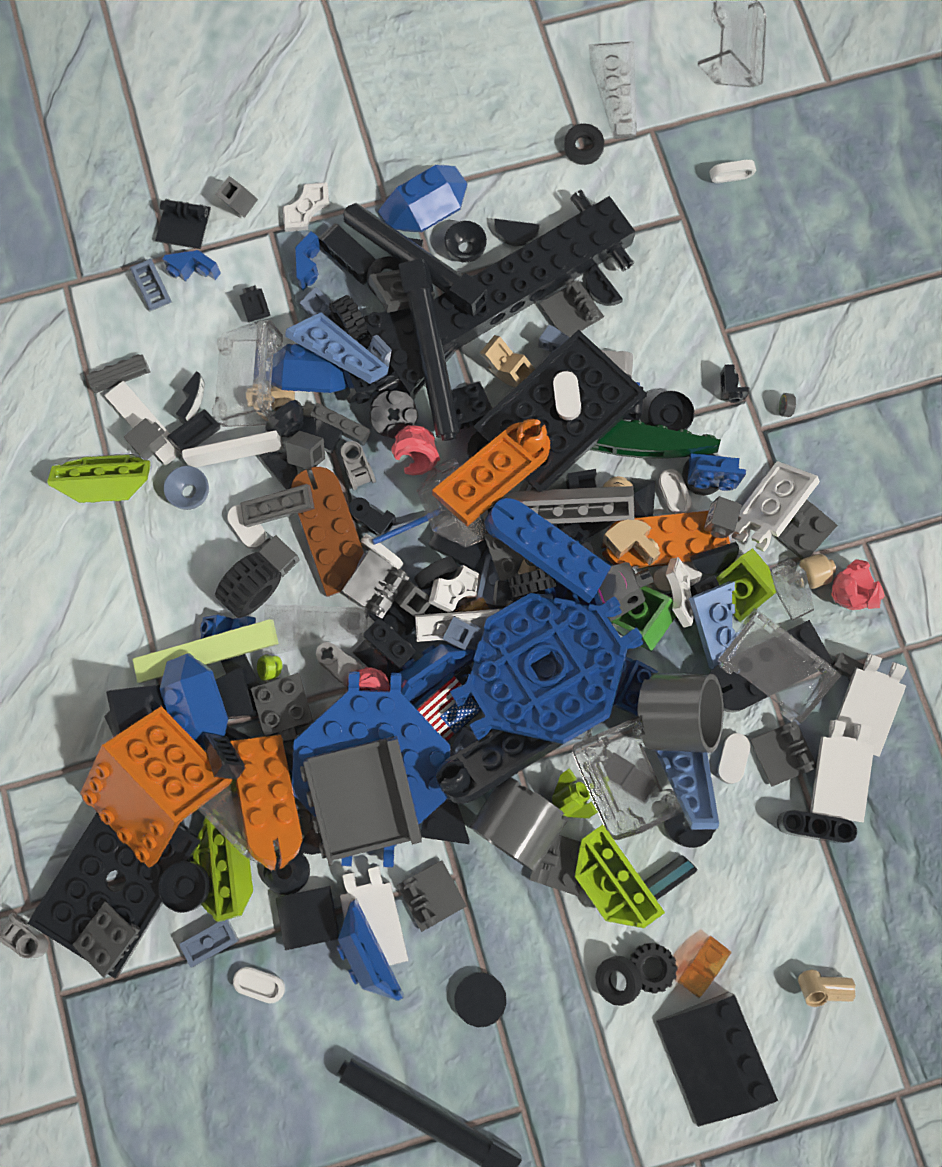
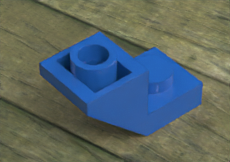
[295,231,321,291]
[162,250,221,282]
[200,615,256,639]

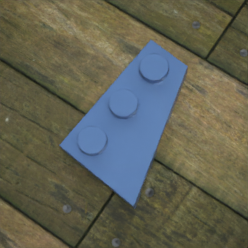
[689,581,735,669]

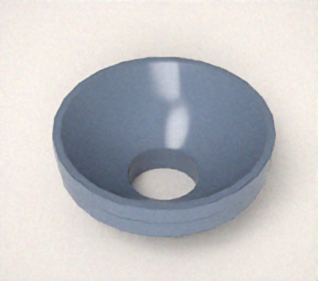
[164,466,209,510]

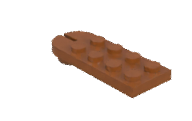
[291,467,364,597]

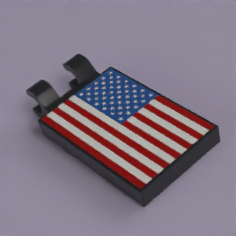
[413,665,482,742]

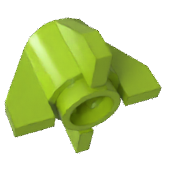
[552,768,598,819]

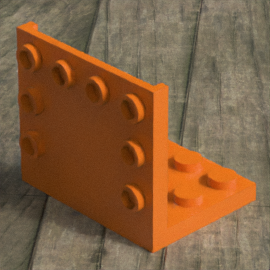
[80,706,232,868]

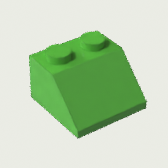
[608,586,676,652]

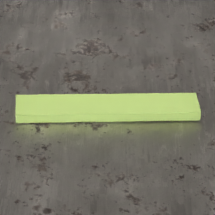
[133,619,279,683]

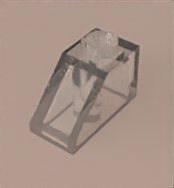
[770,559,814,621]

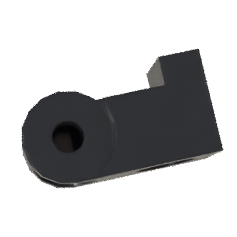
[349,497,397,537]

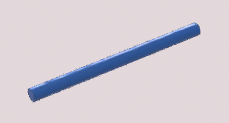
[371,507,447,545]

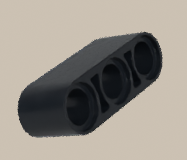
[318,223,376,285]
[777,810,857,843]

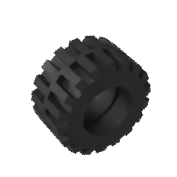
[215,552,282,618]

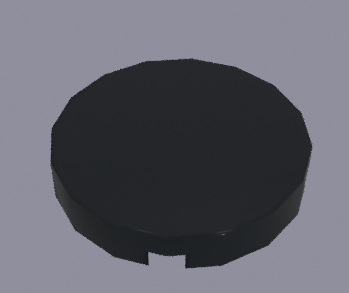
[454,972,507,1027]

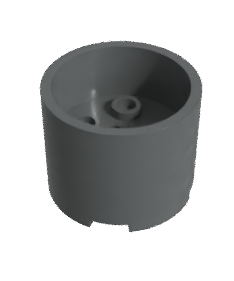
[638,673,724,753]
[469,777,569,872]

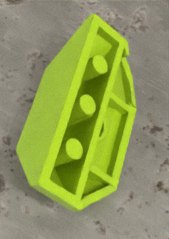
[47,455,151,503]
[193,811,253,922]
[575,824,665,928]

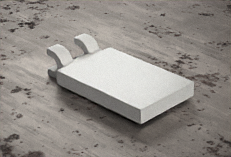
[734,461,820,552]
[836,653,907,757]
[810,720,874,823]
[340,866,409,965]

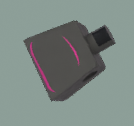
[597,562,654,621]

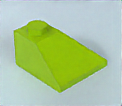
[716,548,776,622]

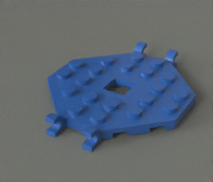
[450,593,643,744]
[292,671,450,867]

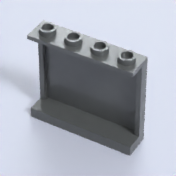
[300,735,422,865]

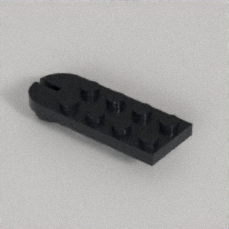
[709,620,834,713]
[436,729,563,804]

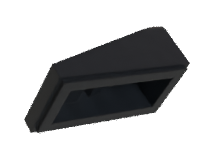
[202,733,245,780]

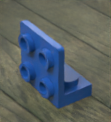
[688,454,746,491]

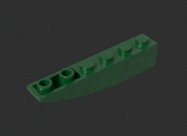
[590,420,721,459]

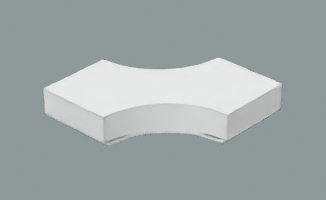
[283,182,330,232]
[666,557,694,627]
[429,565,482,612]

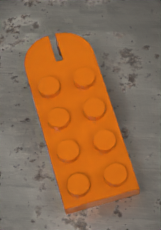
[432,419,550,527]
[601,510,730,569]
[230,735,302,870]

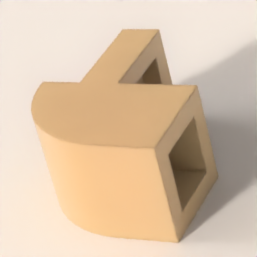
[480,335,535,387]
[602,519,661,566]

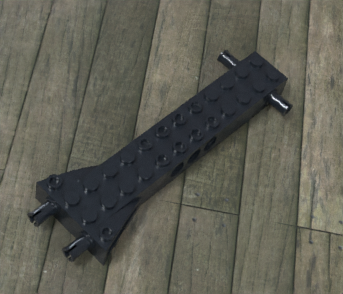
[357,190,636,400]

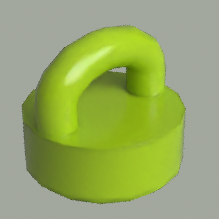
[257,655,283,681]

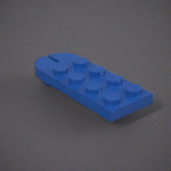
[484,498,611,603]

